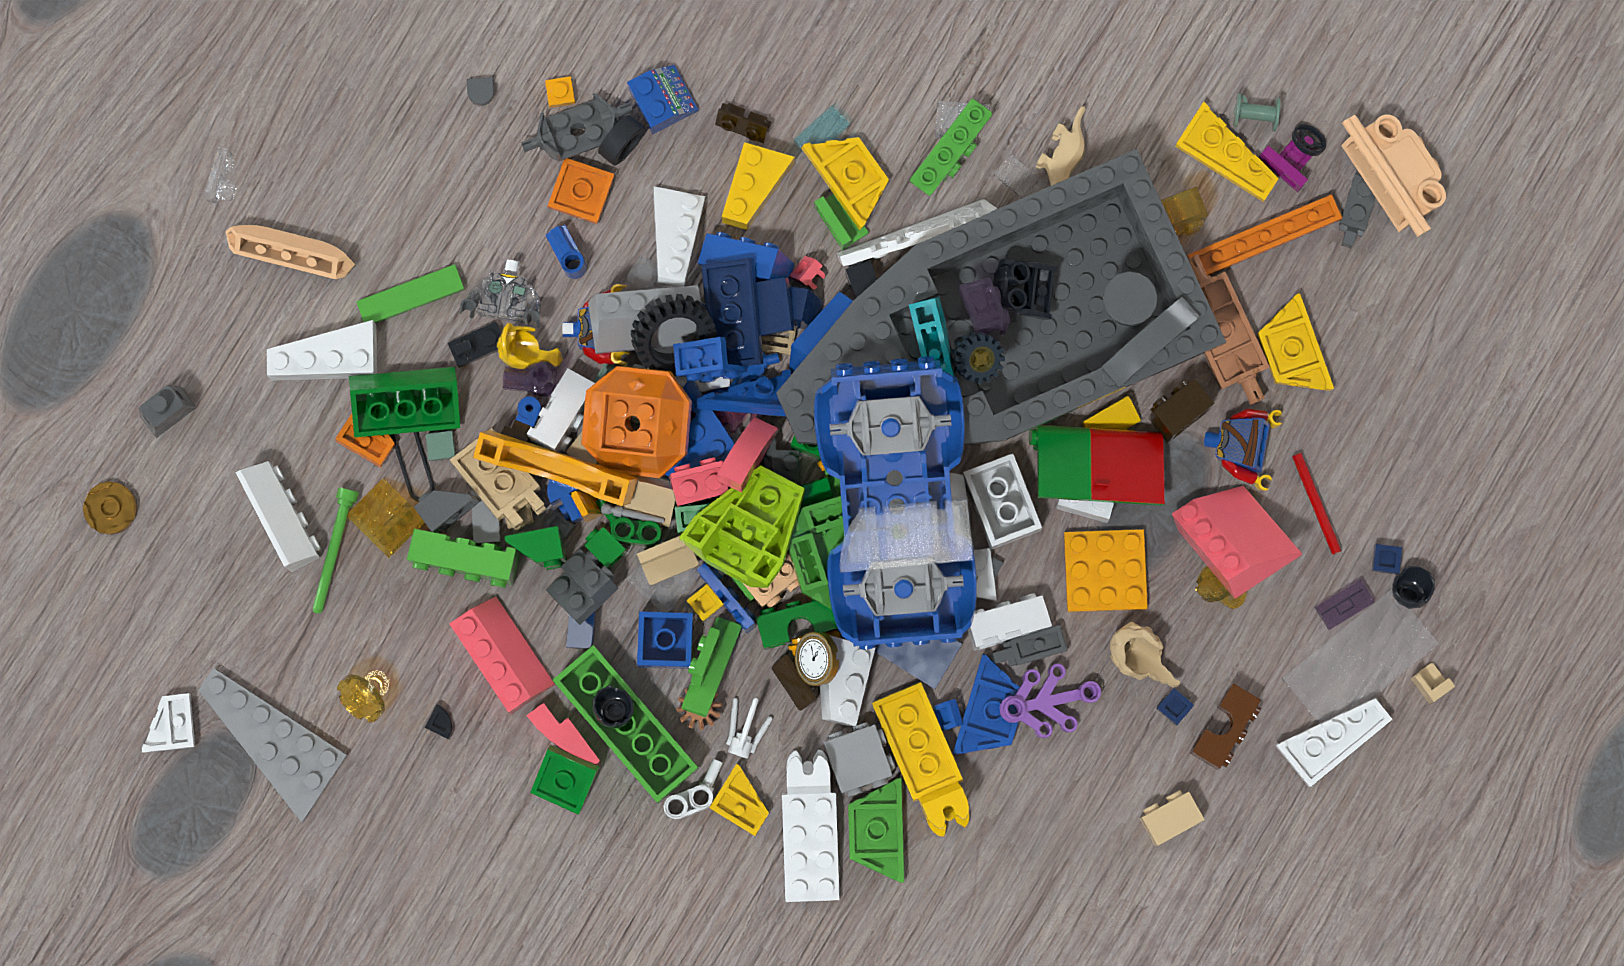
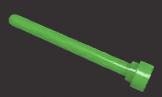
[313,487,359,614]

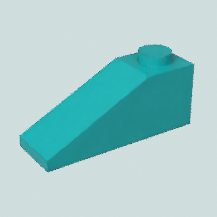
[909,297,955,377]

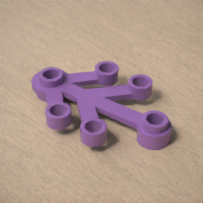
[1000,664,1101,738]

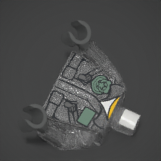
[459,260,541,328]

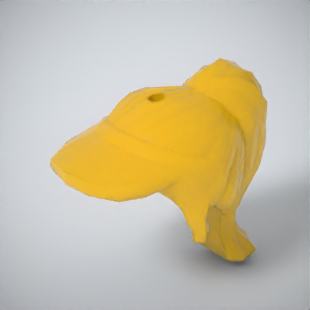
[497,323,563,369]

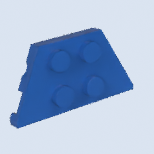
[953,654,1020,755]

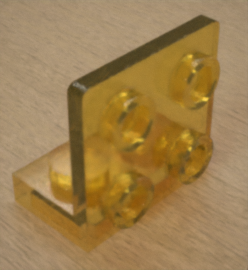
[347,479,425,558]

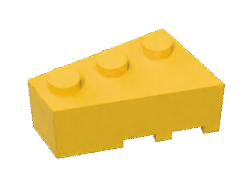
[722,142,795,230]

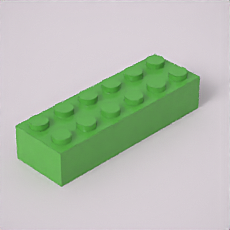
[553,645,699,804]

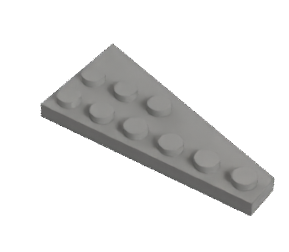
[198,668,348,823]

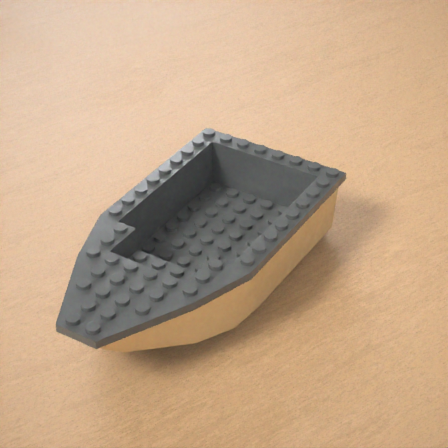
[776,149,1226,445]

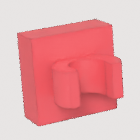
[789,256,825,289]

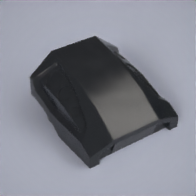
[991,258,1057,320]

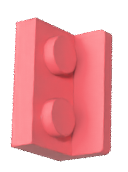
[669,457,729,506]

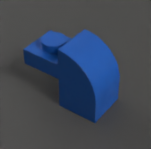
[547,479,583,524]

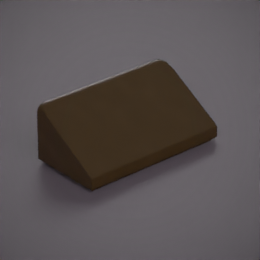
[772,655,817,711]

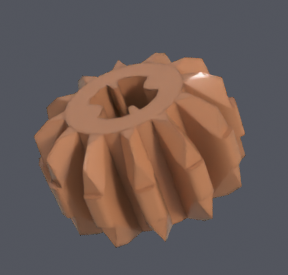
[676,688,722,730]

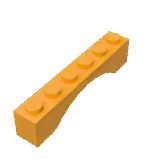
[473,430,638,506]

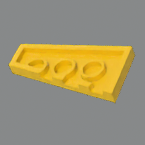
[1175,102,1279,202]

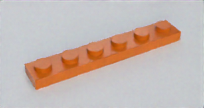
[1187,195,1342,276]

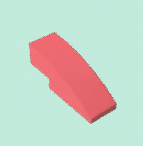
[717,417,778,492]
[526,703,601,765]

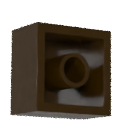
[1148,378,1215,443]

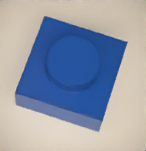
[932,699,963,732]

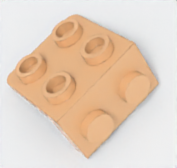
[743,553,799,609]

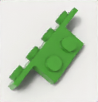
[910,99,992,196]
[682,617,741,717]

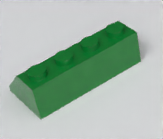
[349,367,460,438]

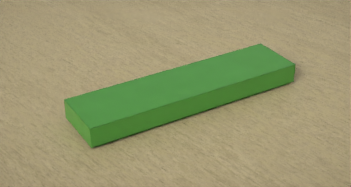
[356,264,465,324]

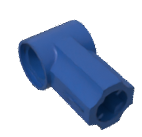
[545,225,587,279]

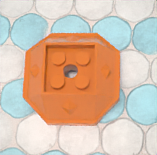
[581,366,692,478]

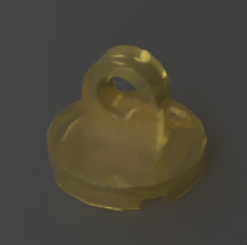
[1195,566,1247,609]
[337,670,390,723]

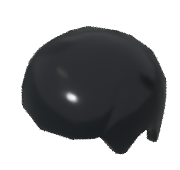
[1392,566,1435,609]
[593,685,634,728]

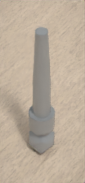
[601,503,664,523]

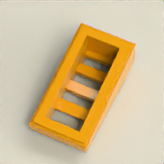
[571,491,603,523]

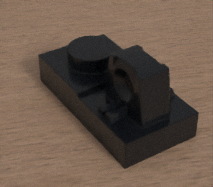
[448,322,501,368]

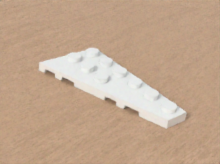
[837,199,997,268]

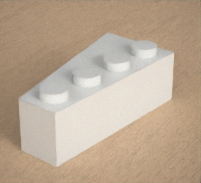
[267,320,377,381]

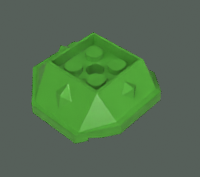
[788,496,898,610]

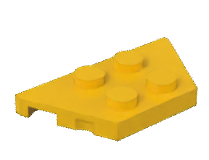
[801,137,889,230]
[1257,293,1334,391]

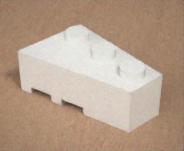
[968,593,1052,651]
[820,635,875,726]

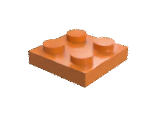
[547,159,615,225]

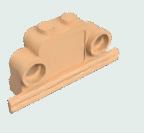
[1341,115,1446,237]

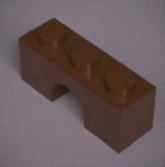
[1190,683,1261,770]

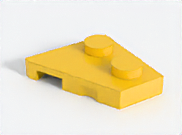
[709,764,769,836]

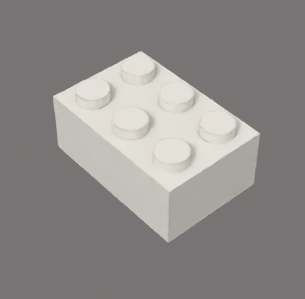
[963,454,1042,550]

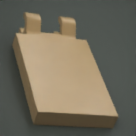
[450,428,546,532]

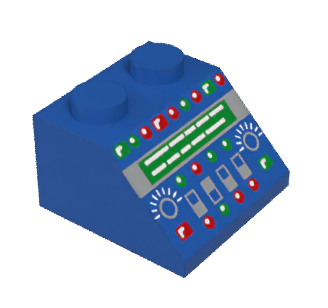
[627,65,699,135]

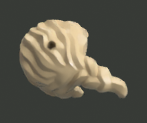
[1110,622,1180,688]

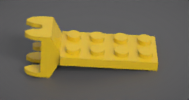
[872,682,969,837]

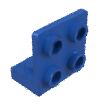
[673,337,747,383]

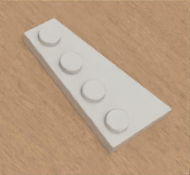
[653,187,705,287]
[1275,698,1392,787]

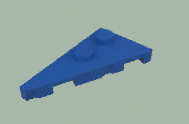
[695,370,791,416]

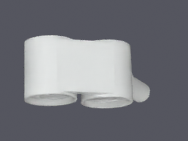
[664,759,723,820]

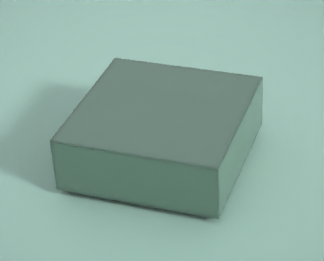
[425,431,455,461]

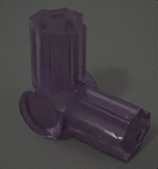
[503,364,557,397]

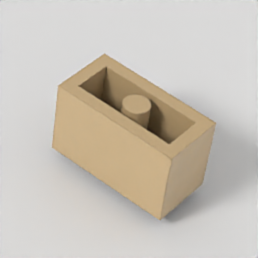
[1139,790,1205,847]

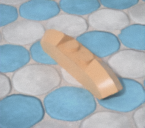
[226,225,355,279]

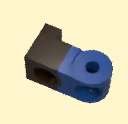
[501,396,542,443]

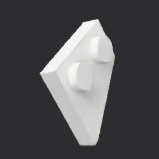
[142,693,195,753]

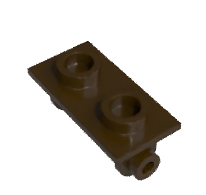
[715,102,772,144]

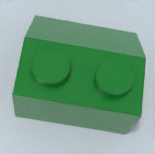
[505,526,567,570]

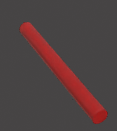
[1292,453,1342,555]

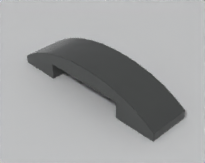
[1101,297,1200,388]

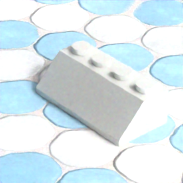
[236,461,321,572]

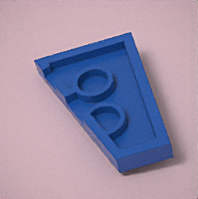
[697,563,756,634]

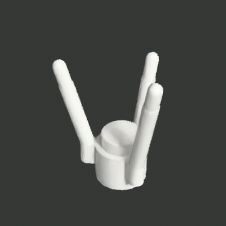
[726,698,773,759]

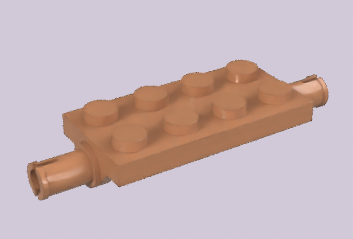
[1188,255,1270,405]

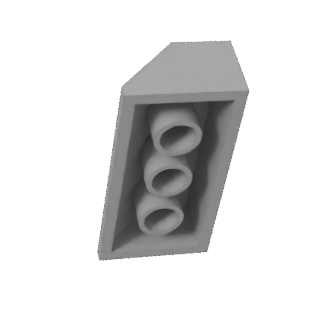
[588,285,701,354]

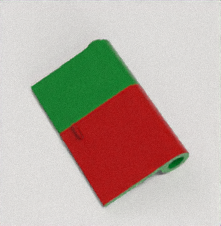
[1029,424,1165,506]

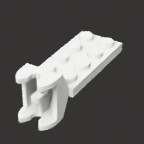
[782,749,839,902]

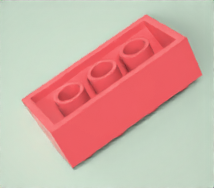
[449,597,555,714]

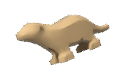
[1036,106,1086,186]

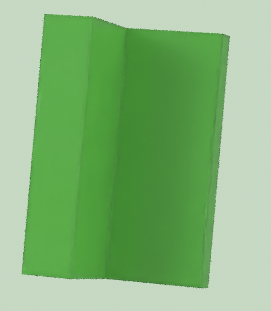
[814,194,869,250]

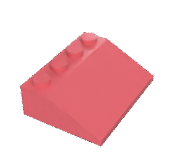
[1172,486,1302,599]

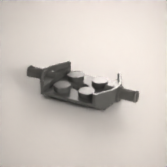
[521,93,633,162]

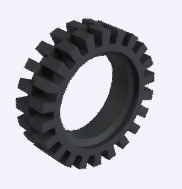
[631,294,717,376]

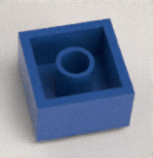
[637,611,694,669]

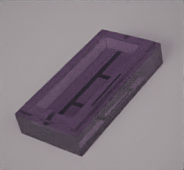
[1315,580,1375,630]

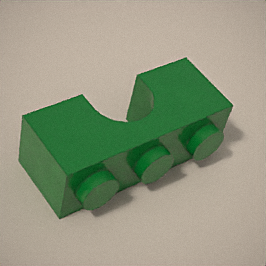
[756,598,839,650]

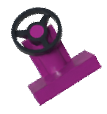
[1259,124,1326,193]

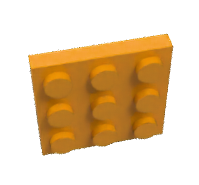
[1064,529,1148,612]

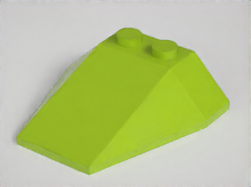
[679,465,805,588]

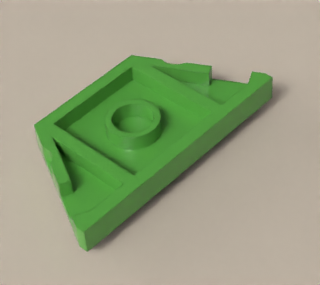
[848,778,904,883]

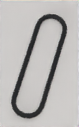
[390,432,435,502]

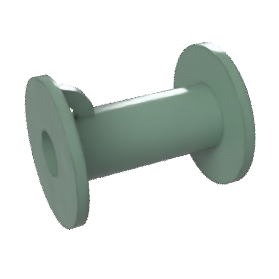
[1233,93,1280,132]

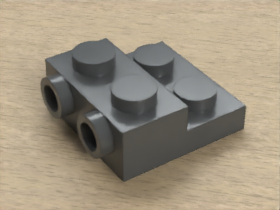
[546,549,619,625]

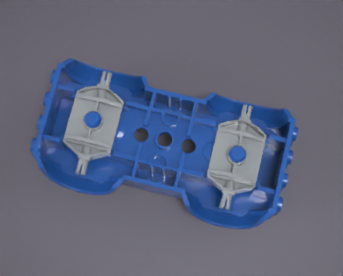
[814,356,977,650]

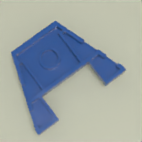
[665,381,735,476]

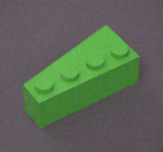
[407,529,520,588]

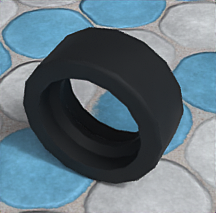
[598,115,645,166]

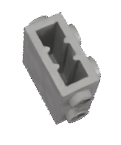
[824,722,895,797]

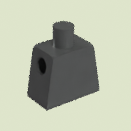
[139,385,197,438]

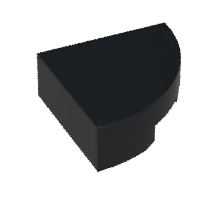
[425,704,452,740]

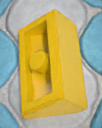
[1082,396,1141,430]

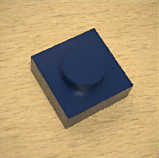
[1371,544,1402,575]
[1156,688,1194,726]

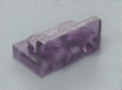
[959,277,1010,336]

